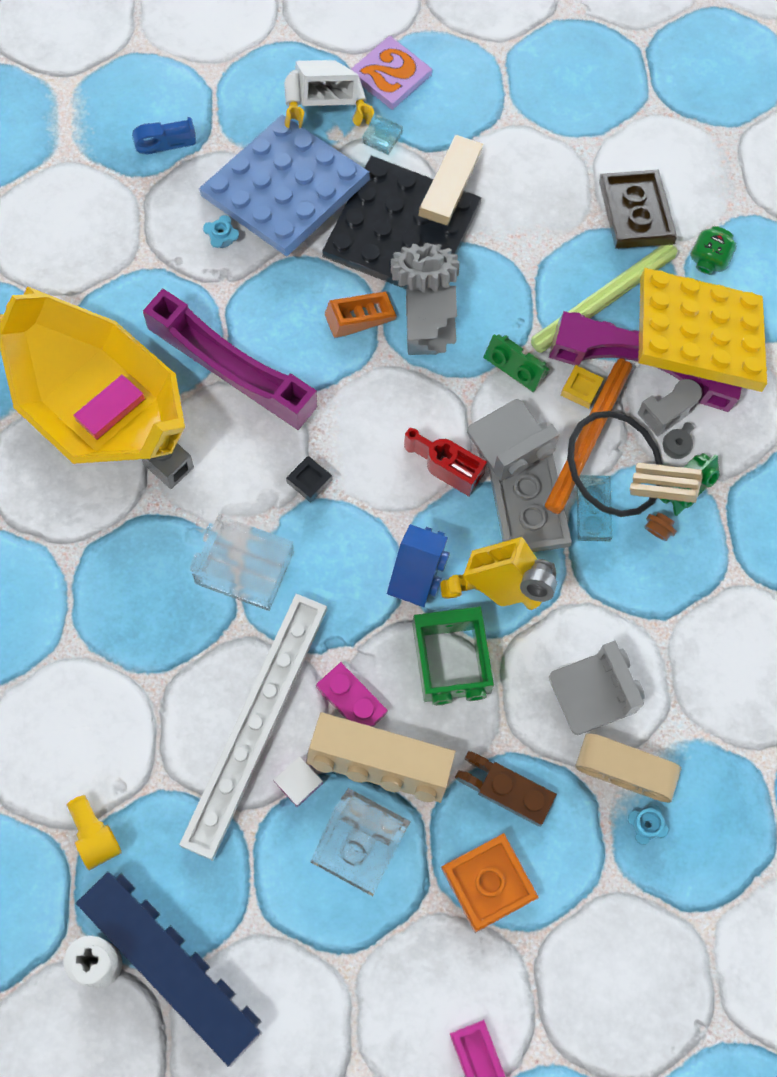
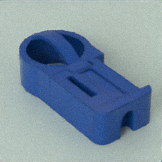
[132,117,196,154]

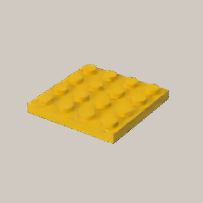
[638,268,767,392]

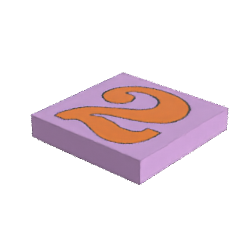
[350,35,432,110]

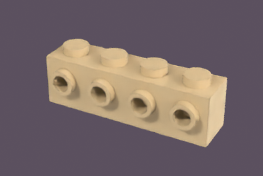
[306,712,456,803]

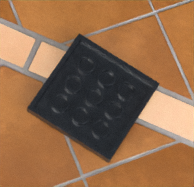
[322,155,482,289]

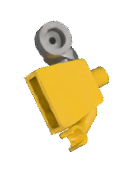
[440,537,557,610]

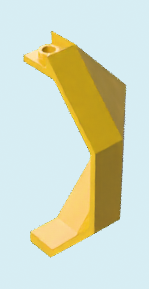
[0,286,185,464]

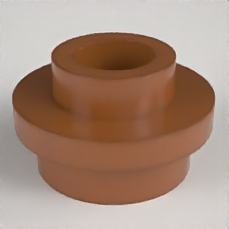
[644,512,677,541]

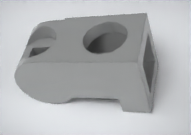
[637,379,702,437]

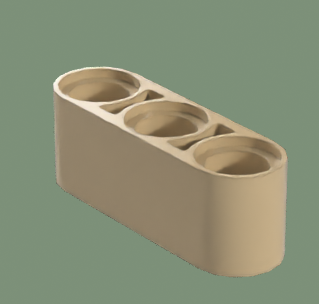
[575,733,681,803]

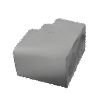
[406,286,457,355]

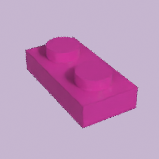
[316,662,388,727]

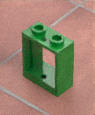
[412,607,494,705]

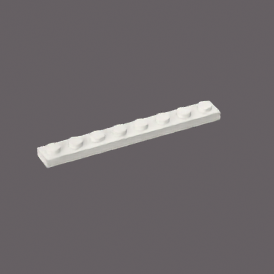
[179,594,327,861]

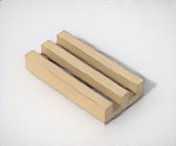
[630,463,703,503]

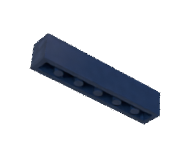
[75,871,263,1067]

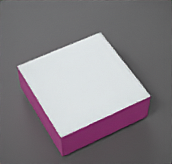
[273,756,323,807]

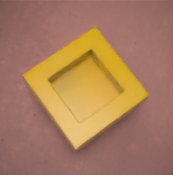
[560,365,604,409]

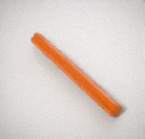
[545,358,632,514]

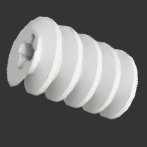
[64,935,123,989]

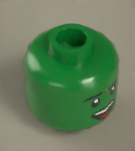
[690,226,736,275]

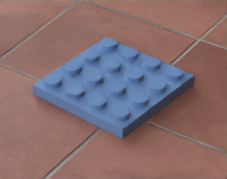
[199,114,370,257]

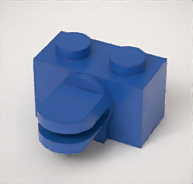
[386,524,450,607]

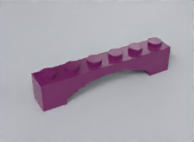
[143,288,317,430]
[548,311,742,412]

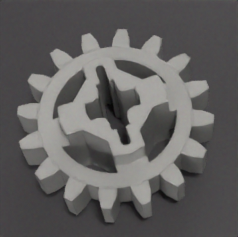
[391,243,459,292]

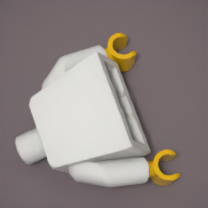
[284,60,374,128]

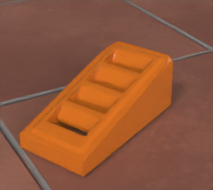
[325,291,397,338]

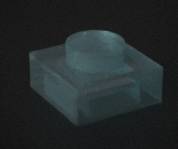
[362,114,403,155]

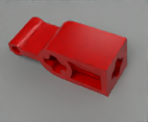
[404,428,487,497]

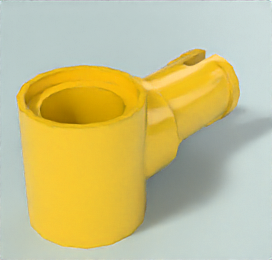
[66,795,122,870]

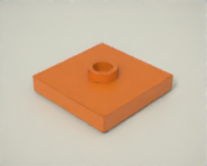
[441,833,539,933]

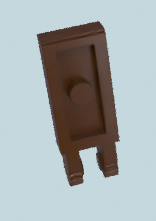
[455,751,557,827]

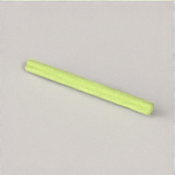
[531,244,678,353]

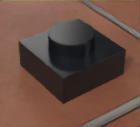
[286,456,332,503]

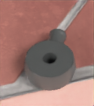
[663,422,694,459]

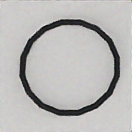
[567,411,663,517]

